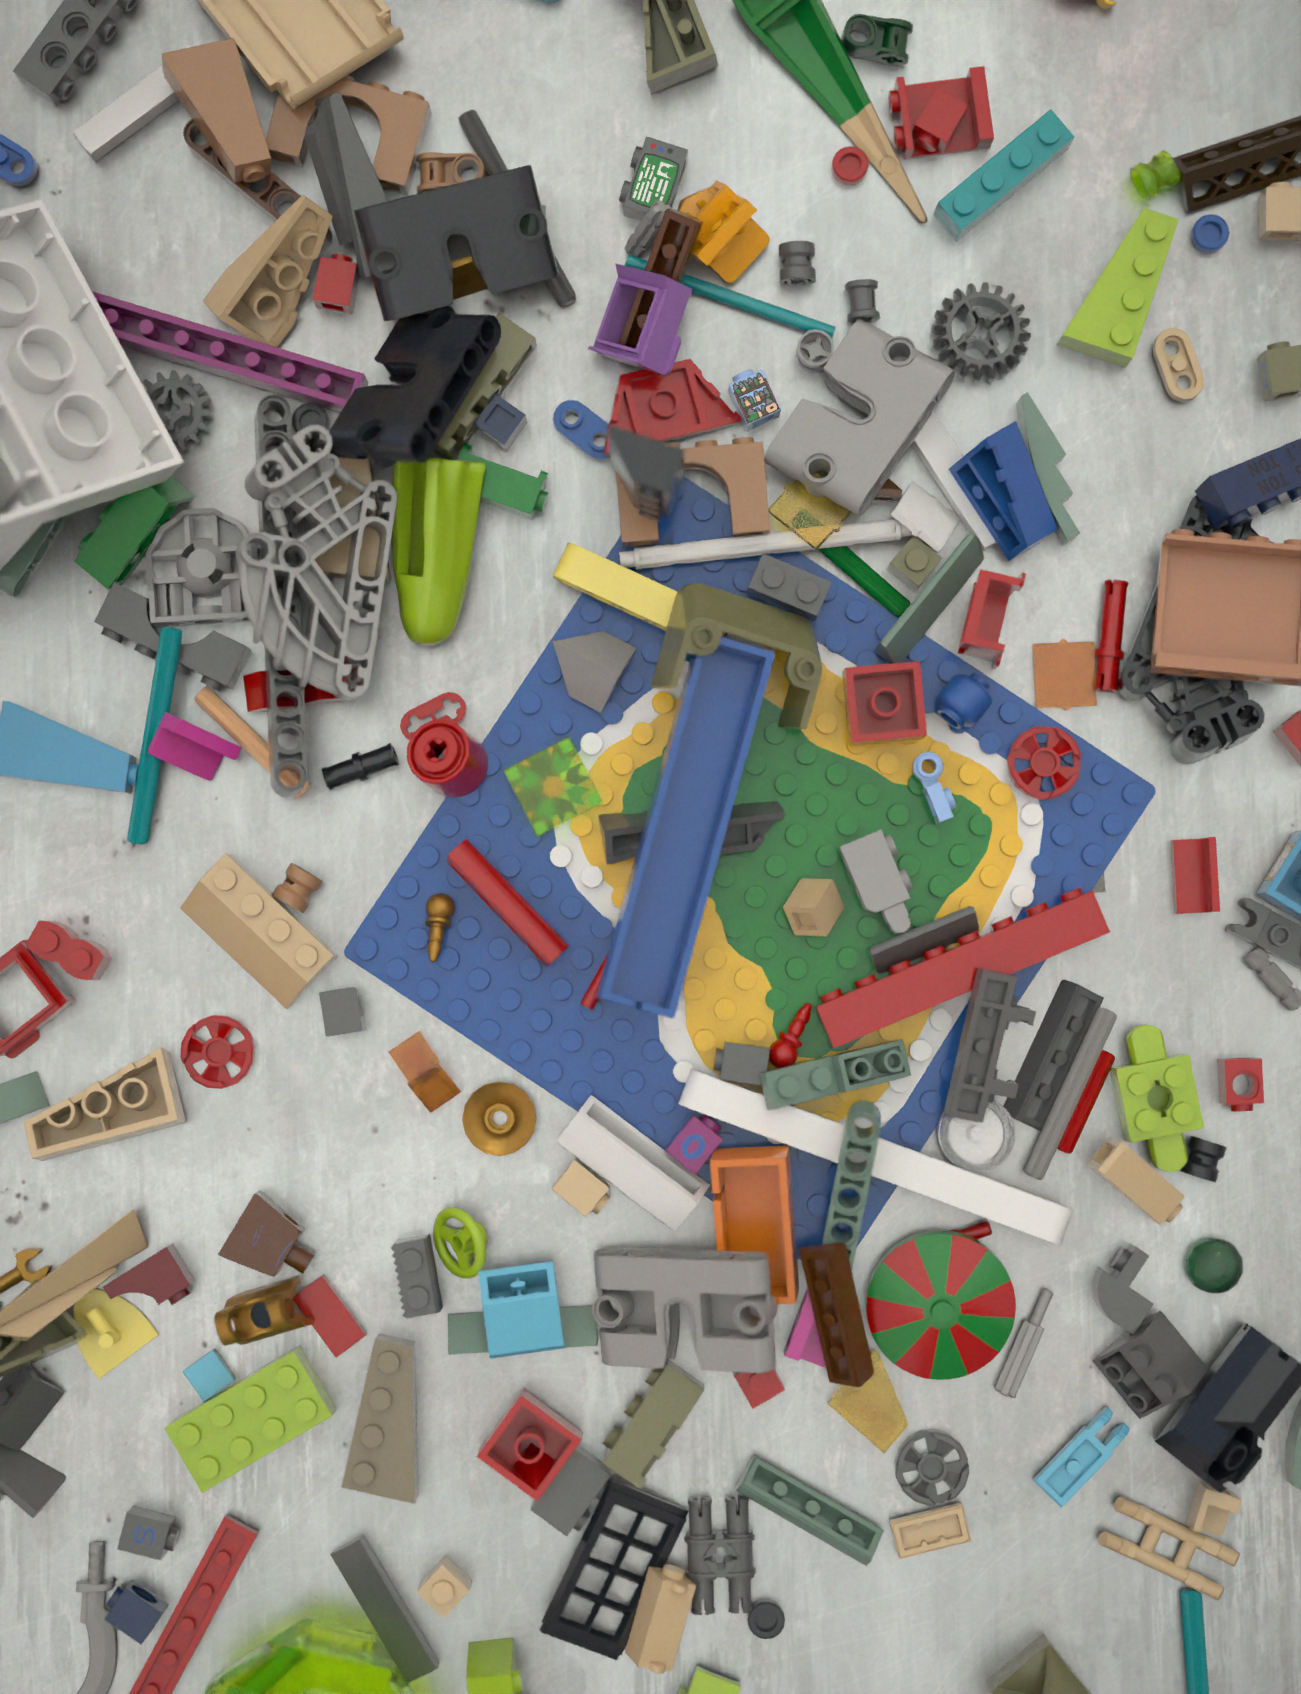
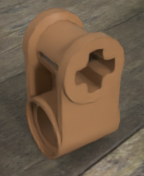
[417,152,487,194]

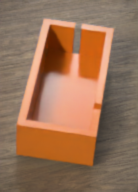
[710,1146,799,1305]

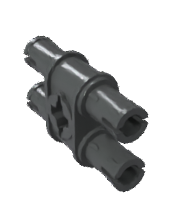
[684,1496,756,1615]

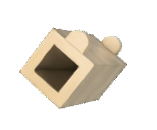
[625,1564,696,1674]

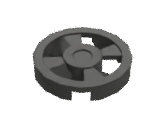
[894,1429,969,1506]

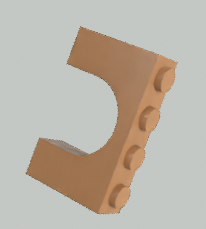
[265,75,431,196]
[616,437,770,548]

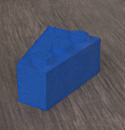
[949,421,1058,561]

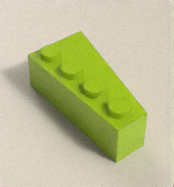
[1056,208,1179,368]
[466,1637,523,1694]

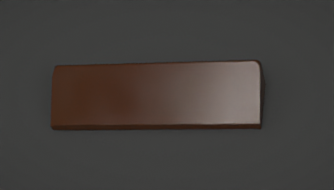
[799,1242,874,1388]

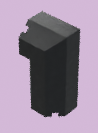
[1155,1322,1301,1492]

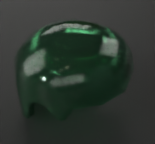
[1186,1237,1244,1294]

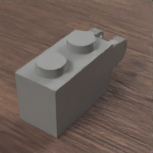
[838,830,913,934]

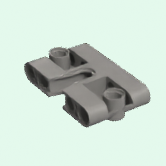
[764,319,956,516]
[592,1247,778,1373]

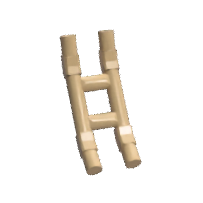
[1098,1497,1240,1601]

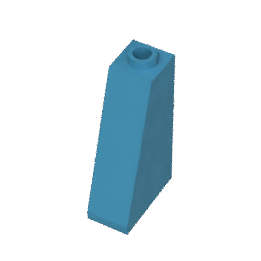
[0,701,139,794]

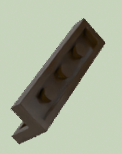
[1170,116,1301,212]

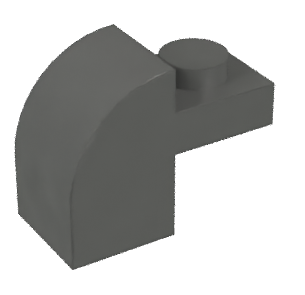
[1092,1244,1154,1335]

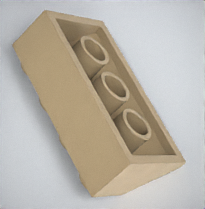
[180,853,338,1009]

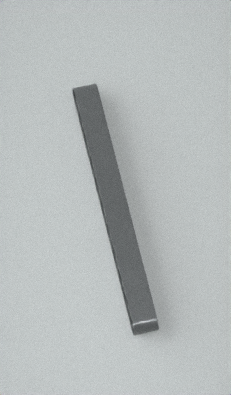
[254,394,308,798]

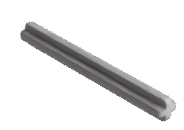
[1024,1007,1117,1180]

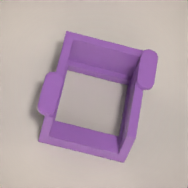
[588,263,692,375]

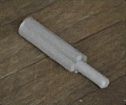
[994,1288,1053,1398]

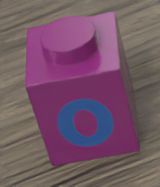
[666,1114,723,1174]

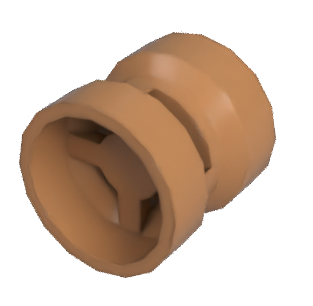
[272,863,323,913]

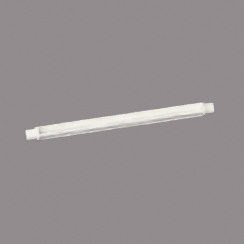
[619,518,913,570]

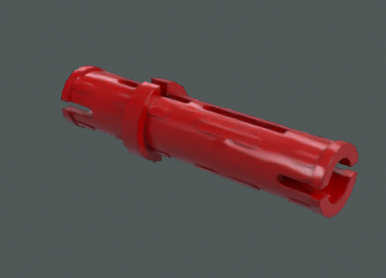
[1094,580,1128,693]

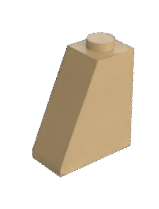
[1086,1137,1185,1225]

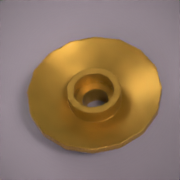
[462,1081,537,1156]

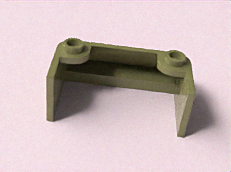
[650,583,822,729]

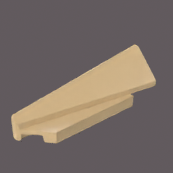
[0,1210,147,1341]

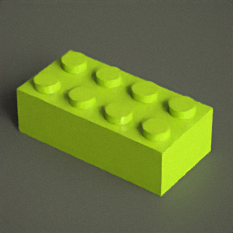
[164,1345,337,1493]

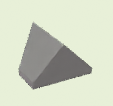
[553,631,636,713]

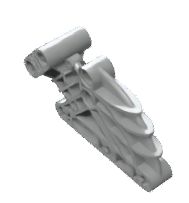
[236,425,397,701]

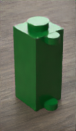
[457,443,549,520]

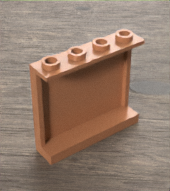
[1150,529,1301,687]

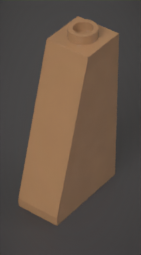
[162,38,271,182]

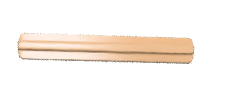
[194,687,310,798]

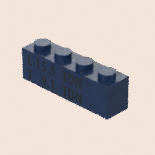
[1195,438,1301,529]

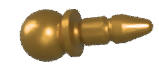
[425,893,455,962]

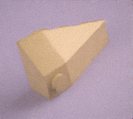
[203,194,333,347]

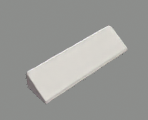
[73,46,190,162]
[911,412,996,552]

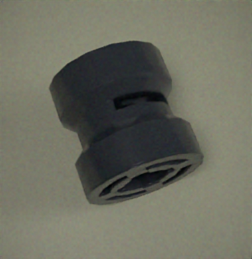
[1180,1136,1227,1183]

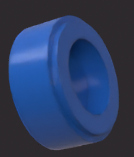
[1190,214,1229,254]

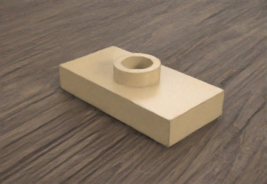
[889,1502,972,1559]

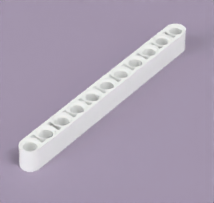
[678,1069,1073,1245]

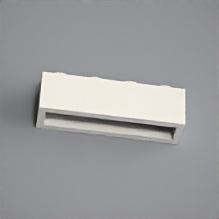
[556,1095,710,1231]

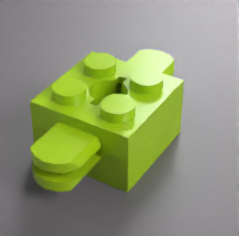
[1110,1024,1204,1172]

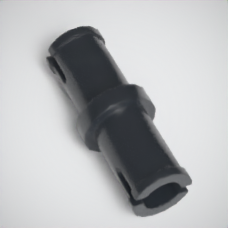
[322,743,399,790]

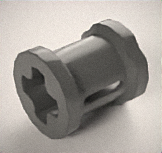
[845,279,880,323]

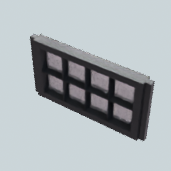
[539,1479,689,1660]

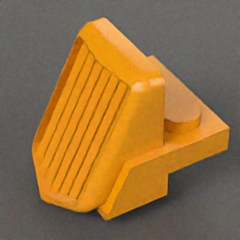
[677,180,770,283]

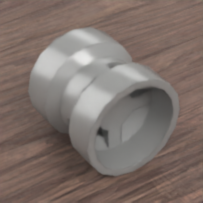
[796,329,834,374]

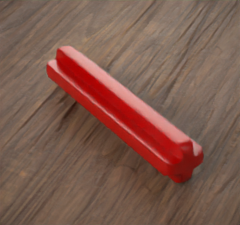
[1057,1050,1115,1154]

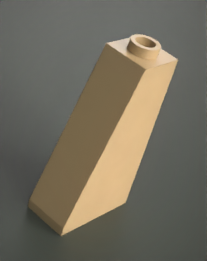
[315,452,391,584]

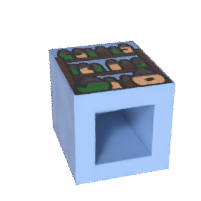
[728,369,781,431]

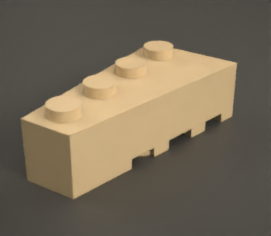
[24,1047,186,1161]

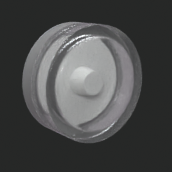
[936,1100,1015,1171]

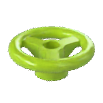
[433,1207,487,1279]

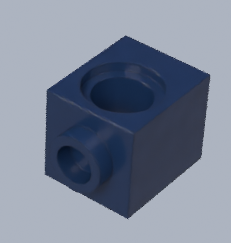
[104,1580,169,1645]

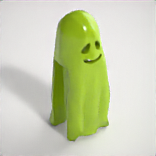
[392,458,486,646]

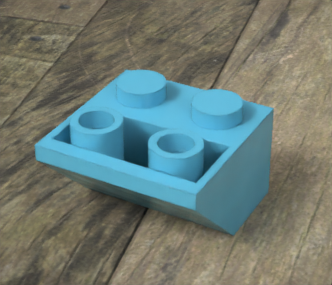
[479,1261,564,1359]

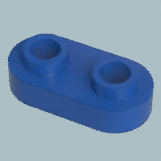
[0,134,37,186]
[553,400,611,461]

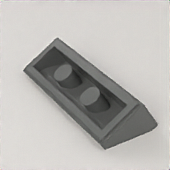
[867,906,979,974]

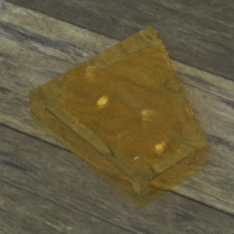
[827,1348,908,1453]

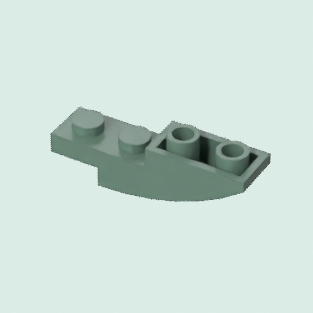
[759,1039,911,1110]

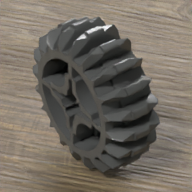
[931,282,1031,383]

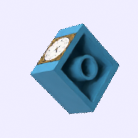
[1256,830,1301,921]

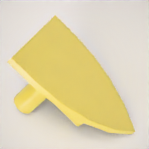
[74,1289,159,1379]

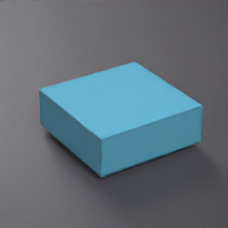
[182,1348,236,1402]

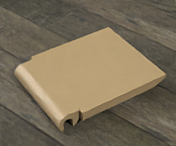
[197,0,404,109]

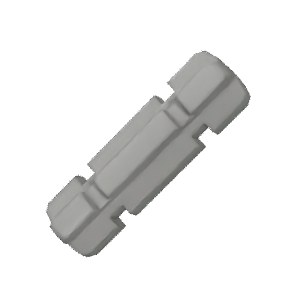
[625,200,671,258]
[1245,947,1301,1011]

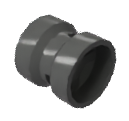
[778,241,816,286]

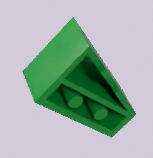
[74,476,196,589]

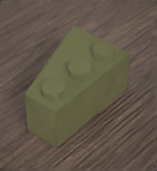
[642,0,719,94]
[0,1279,87,1378]
[602,1359,705,1490]

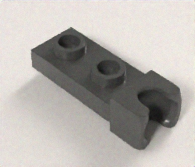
[1226,897,1301,969]

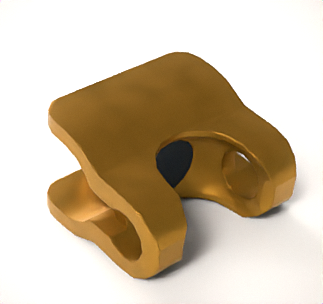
[214,1276,314,1346]

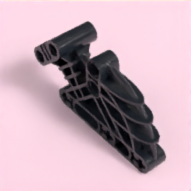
[1118,495,1274,765]

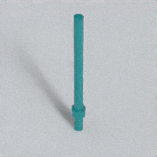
[625,254,836,338]

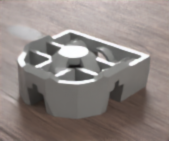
[146,508,260,627]

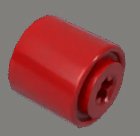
[407,719,488,797]

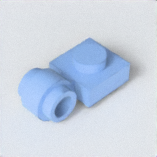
[912,752,956,824]

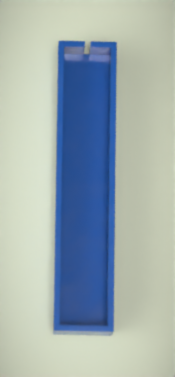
[596,637,775,1019]

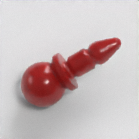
[769,1003,812,1068]

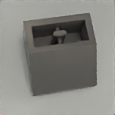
[1093,1310,1208,1419]

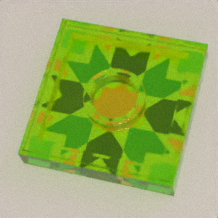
[503,737,603,836]

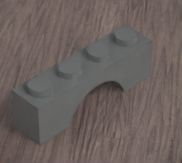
[94,582,252,691]

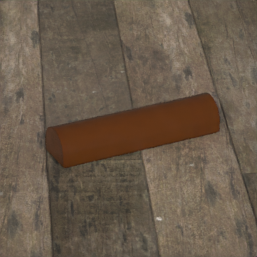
[619,209,703,349]

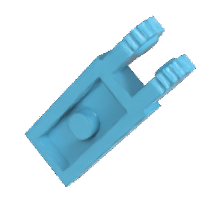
[1033,1407,1130,1508]

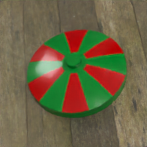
[865,1230,1016,1380]

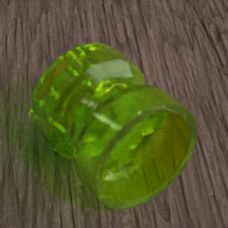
[1130,150,1180,201]

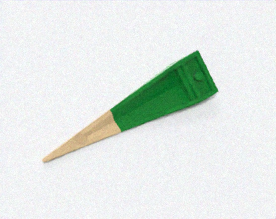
[732,0,927,222]

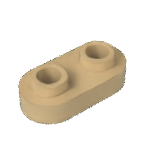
[1152,328,1204,402]

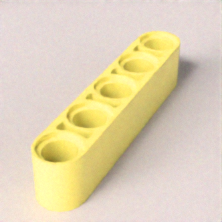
[552,543,726,637]

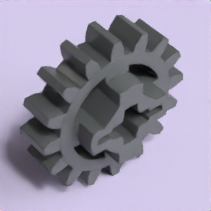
[143,370,213,451]

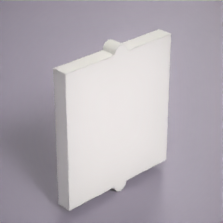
[890,481,960,552]

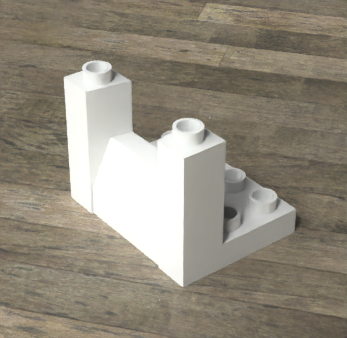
[0,200,184,571]

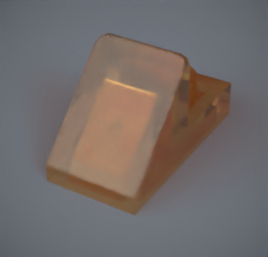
[389,1031,462,1113]

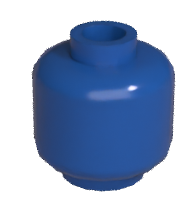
[937,673,992,729]

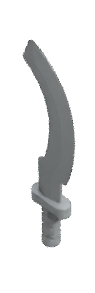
[76,1541,116,1694]

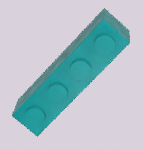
[934,109,1075,241]

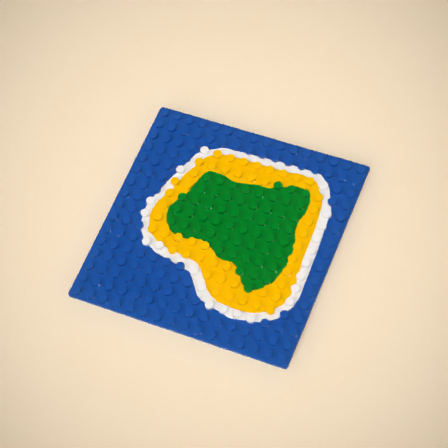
[344,476,1156,1260]

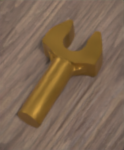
[0,1248,52,1294]

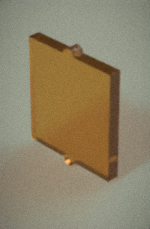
[1032,639,1097,711]

